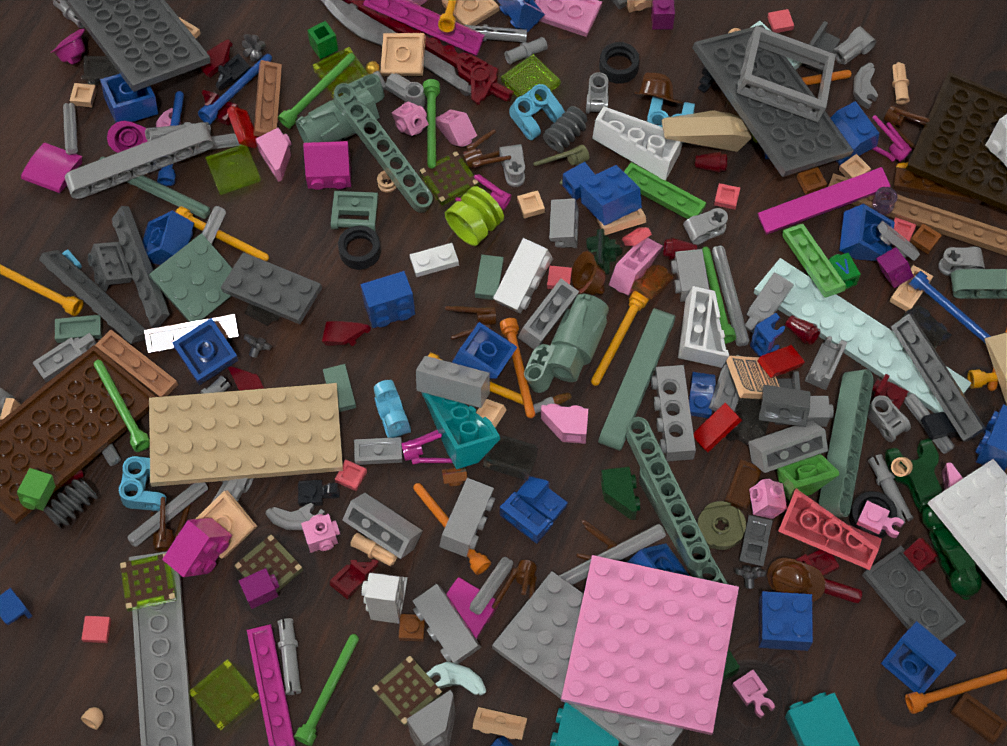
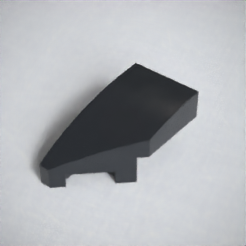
[216,53,251,90]
[921,412,960,440]

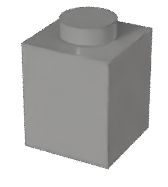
[807,396,833,427]

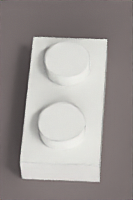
[410,243,459,277]

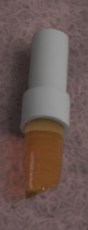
[533,393,572,414]

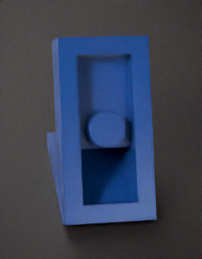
[689,372,716,418]
[516,476,568,522]

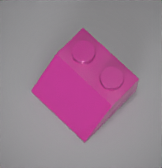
[303,141,352,190]

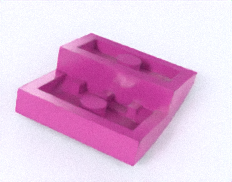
[21,143,82,193]
[446,577,500,640]

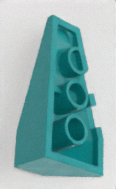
[422,392,500,470]

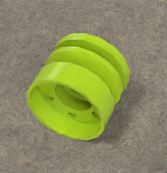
[445,186,504,246]

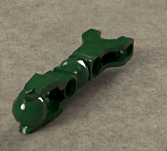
[884,439,982,600]

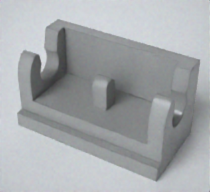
[549,198,579,248]
[805,336,847,390]

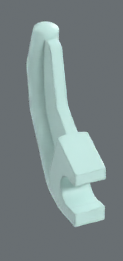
[426,662,486,695]

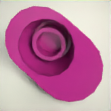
[50,28,85,65]
[107,121,148,153]

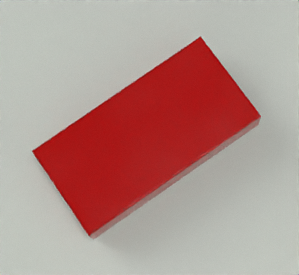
[227,106,257,149]
[757,345,805,378]
[693,403,742,452]

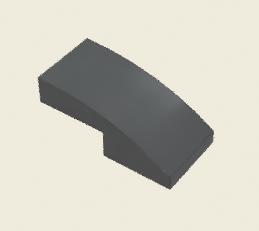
[739,515,772,567]

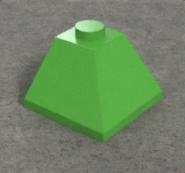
[777,454,839,501]

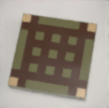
[234,534,303,592]
[372,656,443,727]

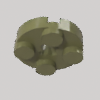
[697,501,746,550]

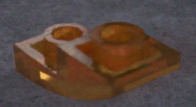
[631,265,674,299]

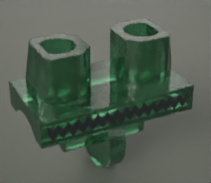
[587,229,623,275]

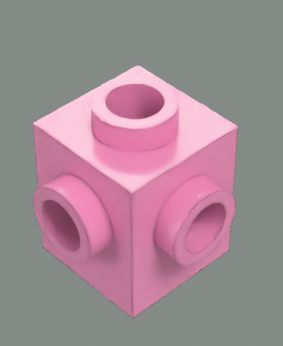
[391,101,429,136]
[749,479,787,519]
[301,514,340,553]

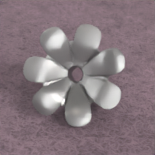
[242,34,265,62]
[244,334,272,358]
[734,565,767,588]

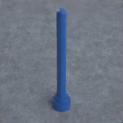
[198,54,272,124]
[157,91,184,186]
[909,270,991,344]

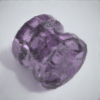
[872,187,898,215]

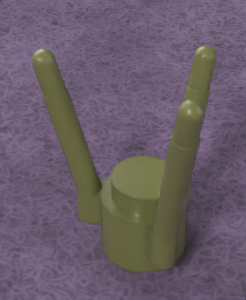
[533,144,590,185]

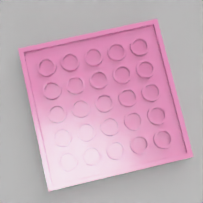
[561,555,739,735]

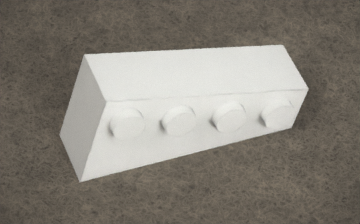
[592,106,683,181]

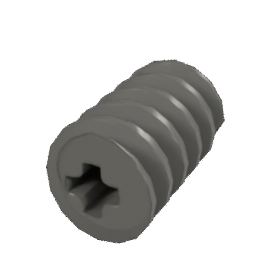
[543,106,588,153]
[43,479,98,529]

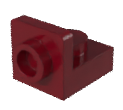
[872,374,909,410]
[903,538,937,572]

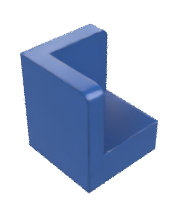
[563,162,595,200]
[0,588,33,625]

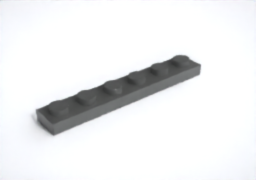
[112,206,170,327]
[39,250,146,344]
[891,314,986,442]

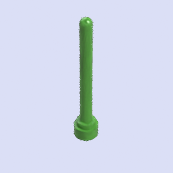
[278,53,355,129]
[423,79,440,169]
[702,247,736,344]
[94,360,150,452]
[294,634,359,746]

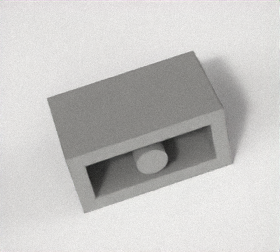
[671,249,709,302]

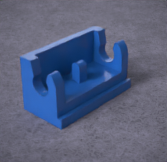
[750,313,785,358]
[500,492,553,544]

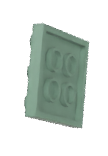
[149,233,232,322]

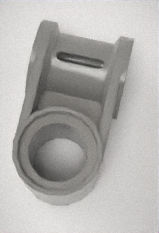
[586,72,608,114]
[499,144,525,187]
[683,208,728,245]
[938,247,985,276]
[868,396,911,442]

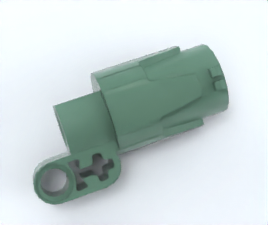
[296,74,385,143]
[524,294,609,393]

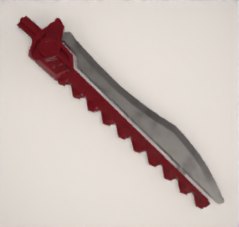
[321,0,514,105]

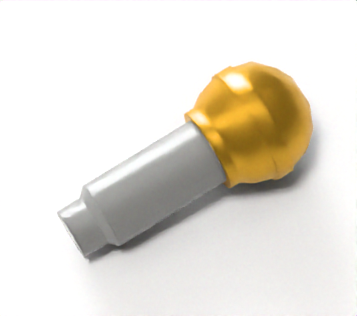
[365,61,385,90]

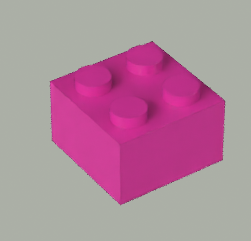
[162,518,232,577]

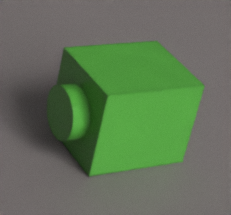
[17,468,56,511]

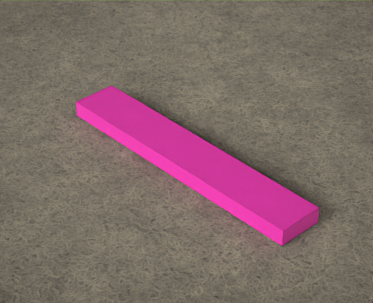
[363,0,485,55]
[758,167,891,235]
[247,624,296,746]

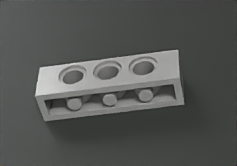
[651,365,696,461]

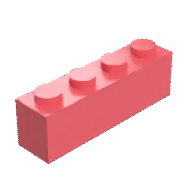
[778,489,882,570]

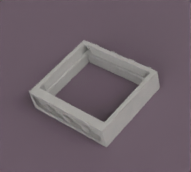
[737,26,836,122]

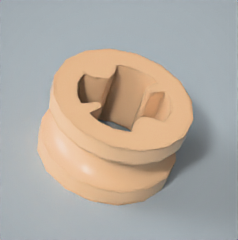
[377,171,396,193]

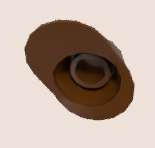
[634,72,684,104]
[571,251,606,296]
[767,557,826,602]

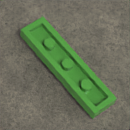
[624,162,706,219]
[782,223,846,298]

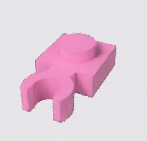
[857,501,904,538]
[732,670,775,718]

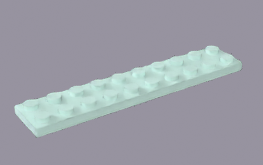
[754,258,971,413]

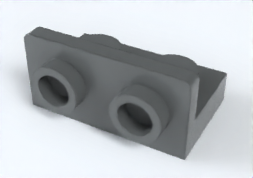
[88,242,132,292]

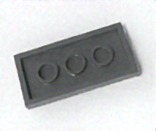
[221,252,322,324]
[862,546,966,641]

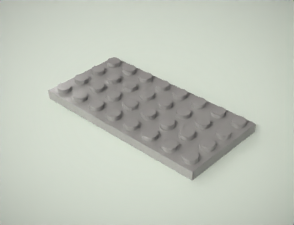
[492,571,684,746]

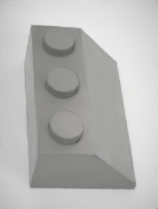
[407,690,456,746]

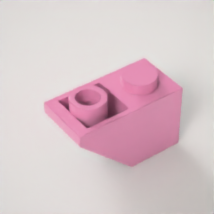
[541,404,588,444]

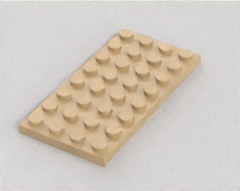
[149,383,343,487]

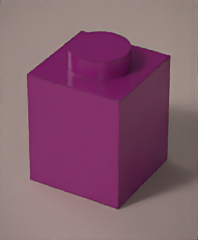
[651,0,675,30]
[876,247,914,288]
[239,568,280,609]

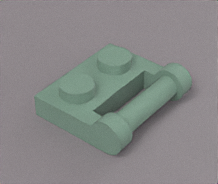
[331,191,379,231]

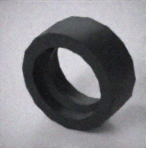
[599,42,640,84]
[338,225,381,270]
[849,491,897,538]

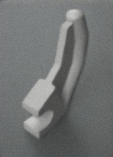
[853,63,878,109]
[265,503,325,530]

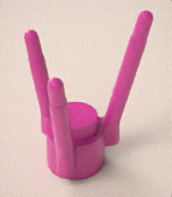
[872,115,912,162]
[455,174,512,210]
[401,430,452,465]

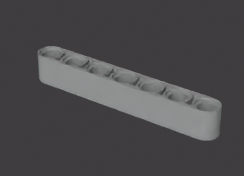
[65,123,214,199]

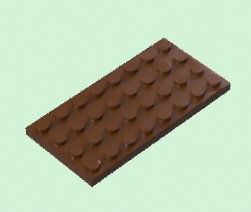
[0,345,156,524]

